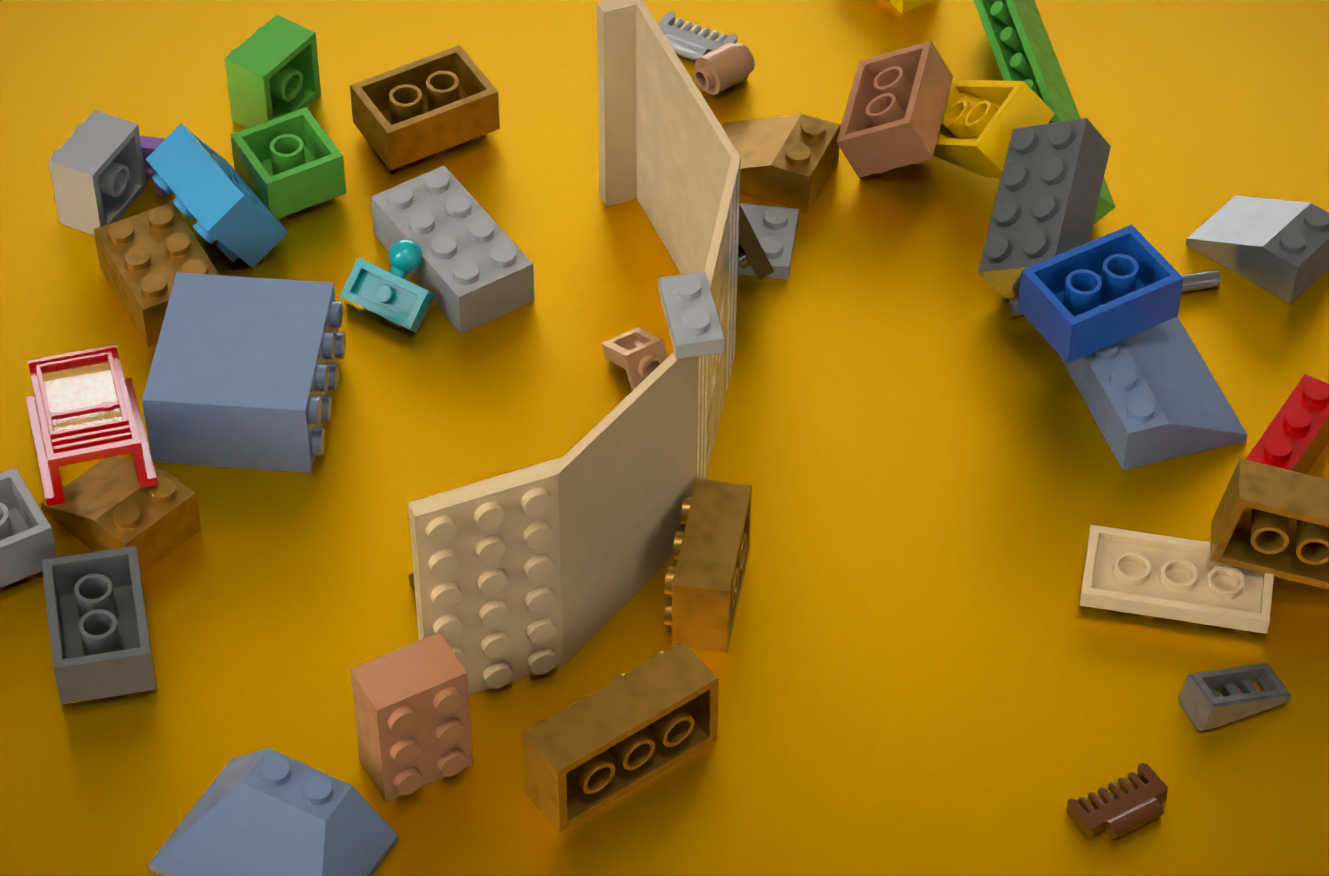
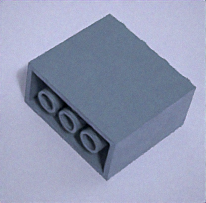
[142,272,346,473]

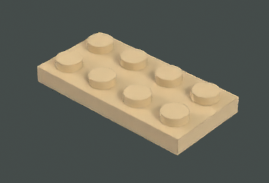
[1079,525,1274,634]

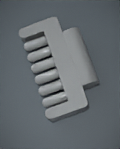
[657,12,737,61]

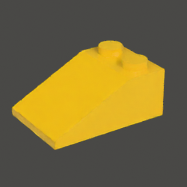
[933,80,1055,178]

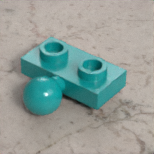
[340,239,435,333]

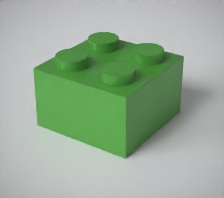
[225,15,321,128]
[231,107,346,219]

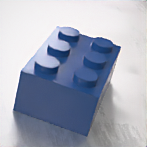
[1017,224,1184,363]

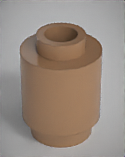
[693,42,755,95]

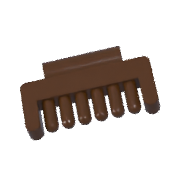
[1066,763,1168,840]

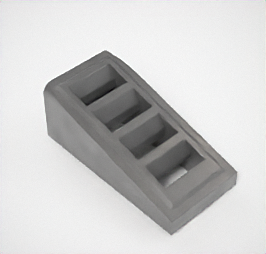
[1178,663,1291,731]

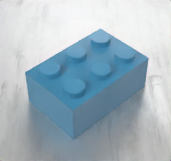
[146,123,289,268]

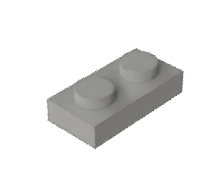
[658,272,725,359]

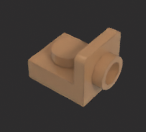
[601,327,668,391]

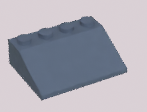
[1059,316,1247,470]

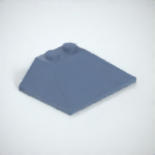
[148,748,398,876]

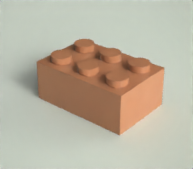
[836,41,953,178]
[350,632,473,802]

